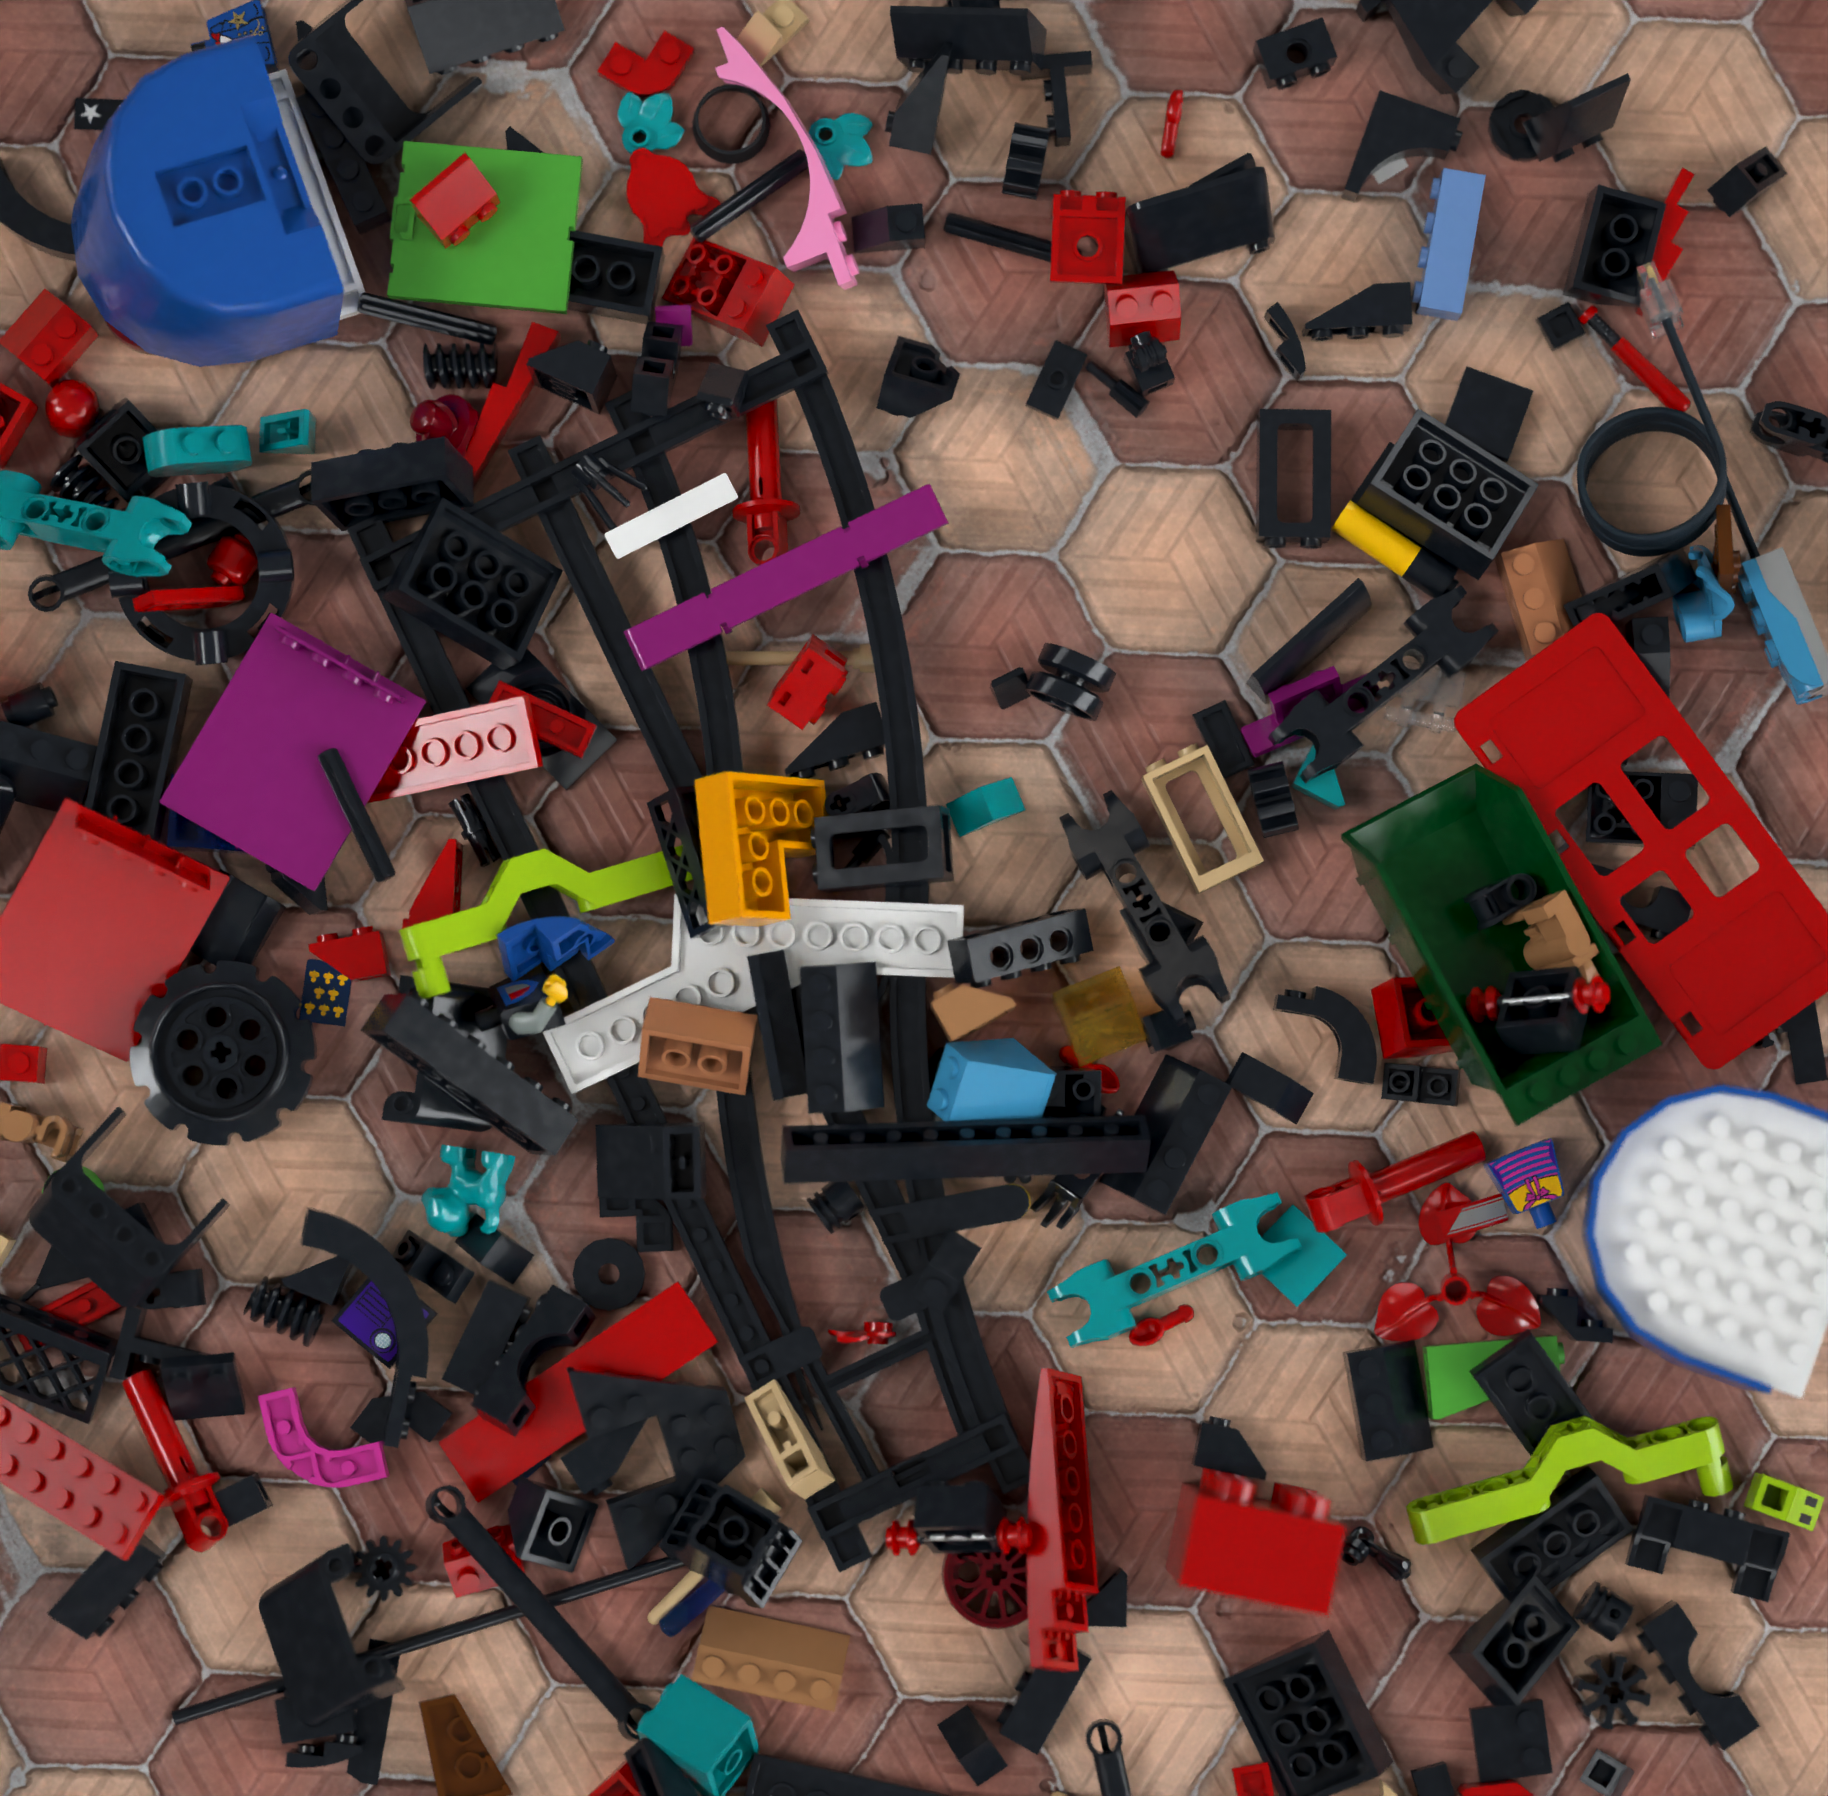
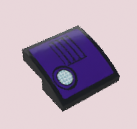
[331,1278,438,1369]

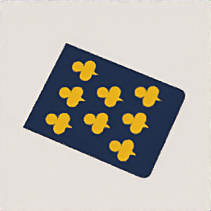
[299,959,351,1027]

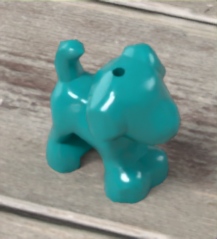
[421,1144,516,1237]

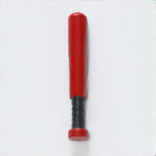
[1578,305,1691,413]

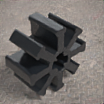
[1002,122,1050,200]
[1247,761,1299,838]
[1572,1652,1651,1730]

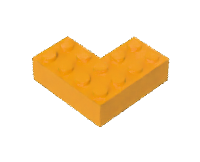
[695,771,828,927]

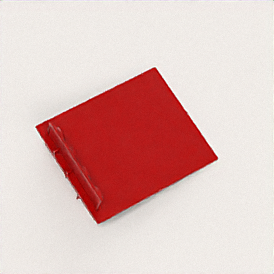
[0,798,230,1062]

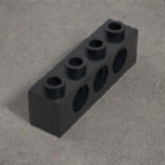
[947,908,1094,988]

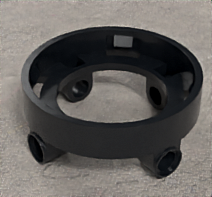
[108,481,295,665]

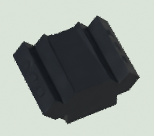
[659,1478,803,1609]

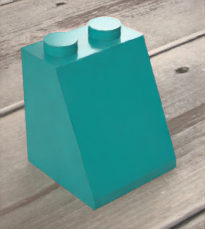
[637,1674,760,1796]

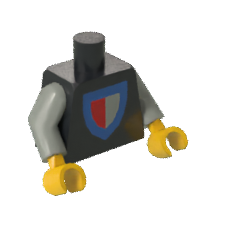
[474,965,568,1040]

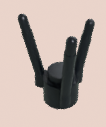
[571,453,648,530]

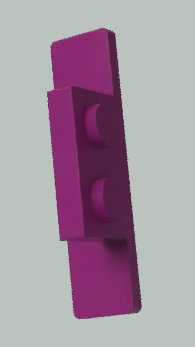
[1241,666,1380,757]

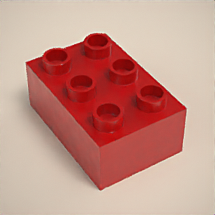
[1165,1467,1346,1616]

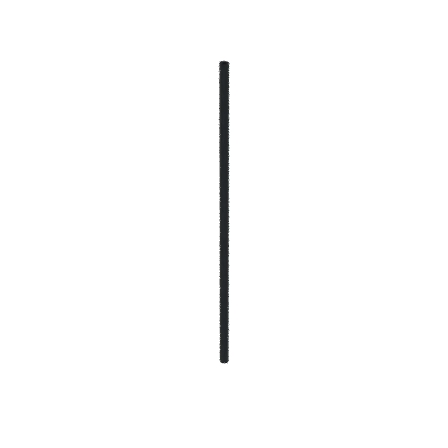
[172,1556,685,1725]

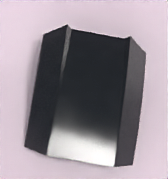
[73,397,170,503]
[190,869,286,966]

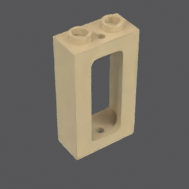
[1141,743,1264,895]

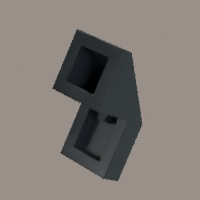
[1225,1052,1314,1125]

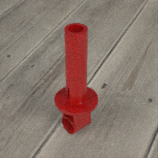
[732,399,801,566]
[1304,1131,1486,1233]
[121,1369,228,1552]

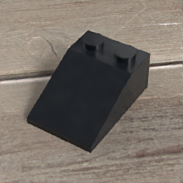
[1523,73,1631,162]
[1449,1574,1580,1706]

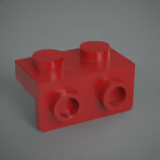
[442,1524,526,1598]

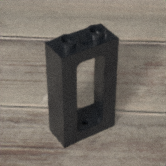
[1256,409,1331,549]
[810,805,954,893]

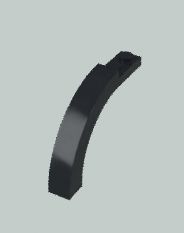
[0,157,76,262]
[300,1207,429,1448]

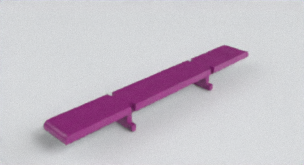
[623,484,949,672]

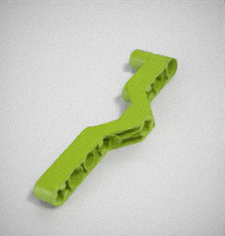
[399,845,693,999]
[1406,1416,1734,1545]

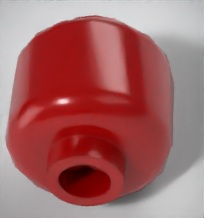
[207,533,258,587]

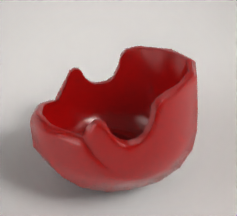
[45,379,100,438]

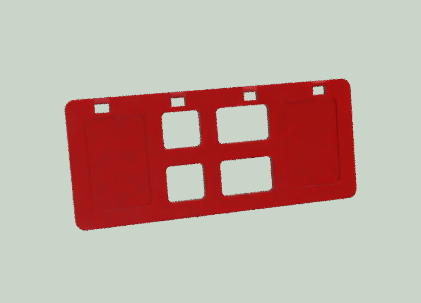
[1454,613,1828,1070]

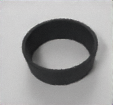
[693,84,770,164]

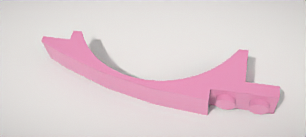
[715,27,859,290]

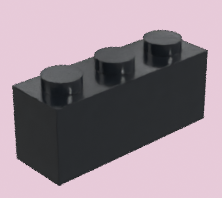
[442,1280,533,1395]
[996,1648,1092,1755]

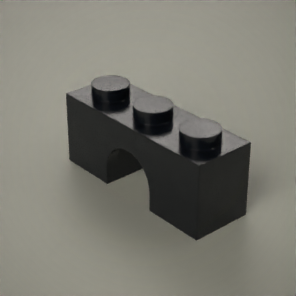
[631,321,683,416]
[1591,863,1691,941]

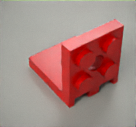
[1050,190,1126,285]

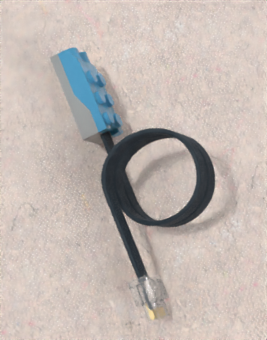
[1577,261,1828,705]

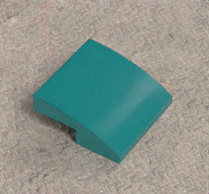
[1261,1204,1347,1307]

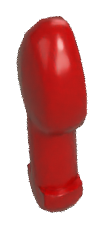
[1161,89,1184,159]
[1059,1045,1120,1094]
[1129,1304,1194,1347]

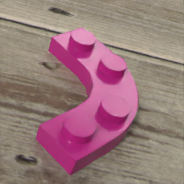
[258,1387,390,1488]

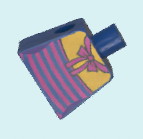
[1483,1138,1564,1229]

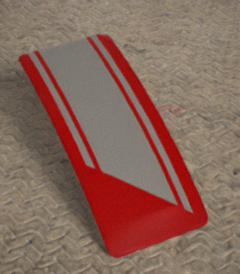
[1437,1193,1508,1239]

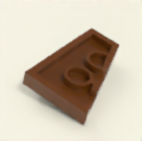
[1712,504,1741,595]
[419,1694,513,1796]

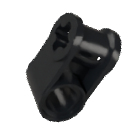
[824,773,890,835]
[1462,873,1537,931]
[139,1269,206,1309]

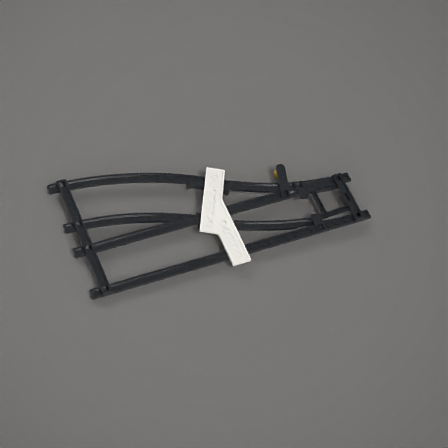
[347,310,1031,1573]

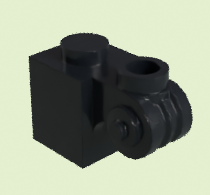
[1123,331,1175,397]

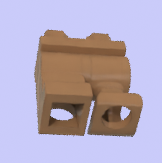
[1502,890,1599,983]
[0,1102,84,1163]

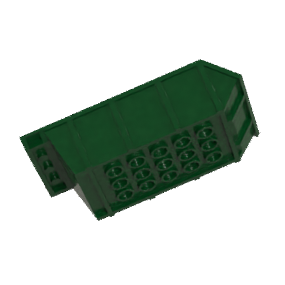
[1341,764,1663,1126]

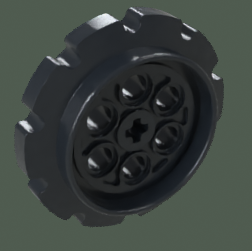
[130,961,317,1146]

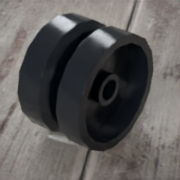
[1025,643,1116,721]

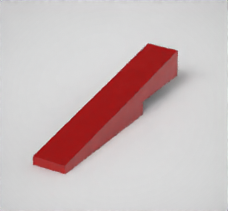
[461,321,562,509]

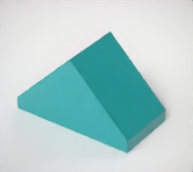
[259,409,316,454]
[1290,744,1345,810]
[946,777,1026,838]

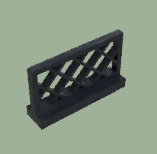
[0,1294,118,1424]

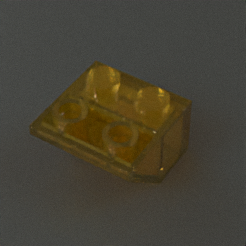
[1052,966,1146,1067]

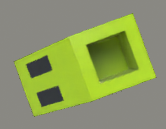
[1743,1472,1825,1531]

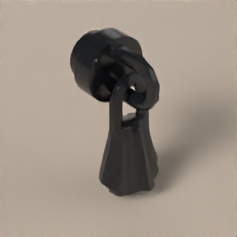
[1340,1526,1411,1581]

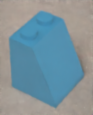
[927,1038,1056,1121]

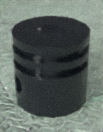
[806,1182,866,1234]
[1573,1581,1634,1641]

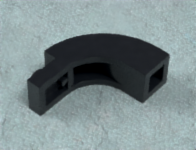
[1273,986,1377,1085]

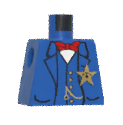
[191,0,280,74]

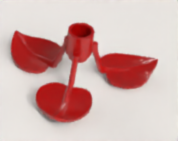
[1374,1182,1541,1342]

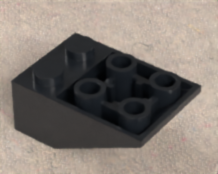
[1586,771,1698,850]
[596,1122,707,1200]

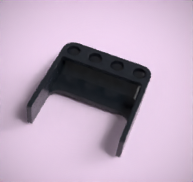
[289,0,482,164]
[29,1106,230,1308]

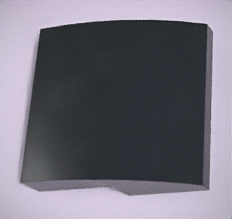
[1445,366,1533,462]

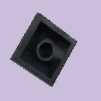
[508,1477,599,1573]

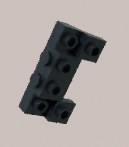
[1625,1495,1790,1602]

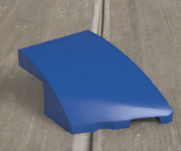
[497,917,615,982]

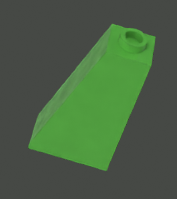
[1422,1335,1565,1420]

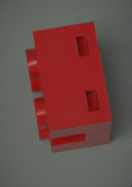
[767,634,849,730]

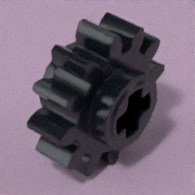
[352,1535,418,1601]

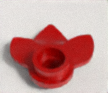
[828,1322,896,1344]

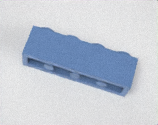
[1411,168,1486,321]

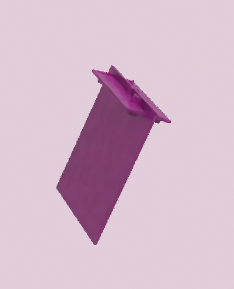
[159,613,426,891]

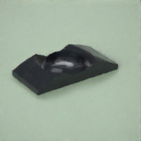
[466,649,618,791]

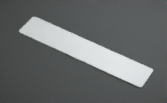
[605,473,738,559]

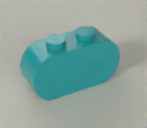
[142,425,253,477]

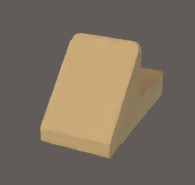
[736,0,809,67]

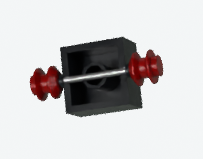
[1466,966,1610,1056]
[885,1481,1033,1556]

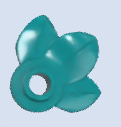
[618,92,685,154]
[808,113,873,180]

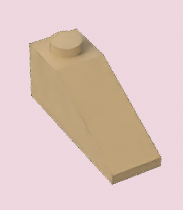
[744,1379,835,1499]

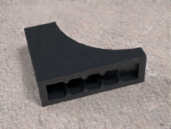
[1341,90,1463,202]
[1564,548,1697,627]

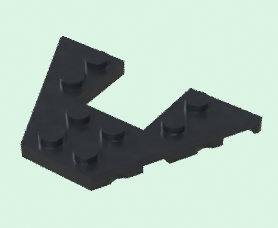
[566,1367,746,1570]

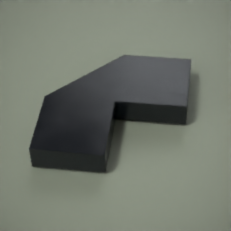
[599,1197,674,1252]
[350,1391,453,1445]

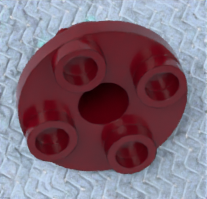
[410,394,479,457]

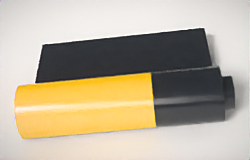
[1331,442,1459,599]

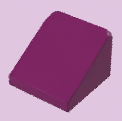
[655,305,693,347]

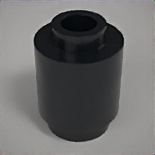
[1,682,58,727]

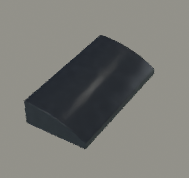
[1247,578,1372,704]
[1471,1466,1634,1598]

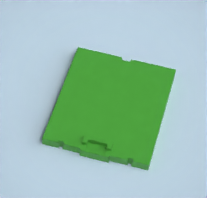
[387,141,583,314]

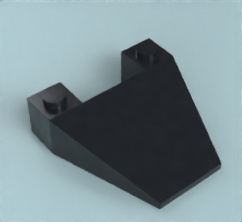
[1384,0,1539,94]

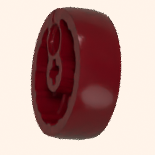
[942,1520,1028,1629]

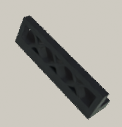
[647,785,734,939]
[747,949,807,1101]

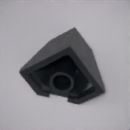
[876,336,960,418]

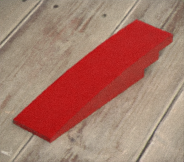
[438,1281,719,1503]
[1027,1368,1099,1672]

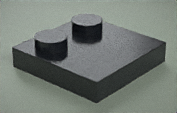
[160,1352,246,1421]
[1469,1699,1553,1783]

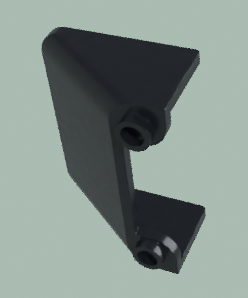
[1124,167,1275,274]
[382,975,508,1132]
[259,1543,405,1725]

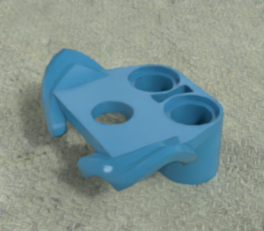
[1672,545,1735,643]

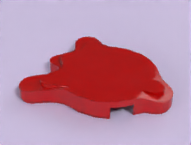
[626,148,721,247]

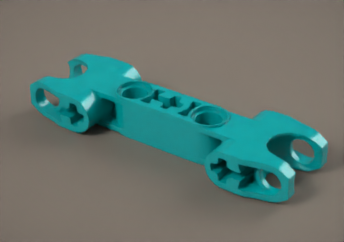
[0,470,192,577]
[1047,1192,1302,1348]

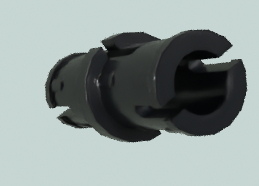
[449,793,501,867]

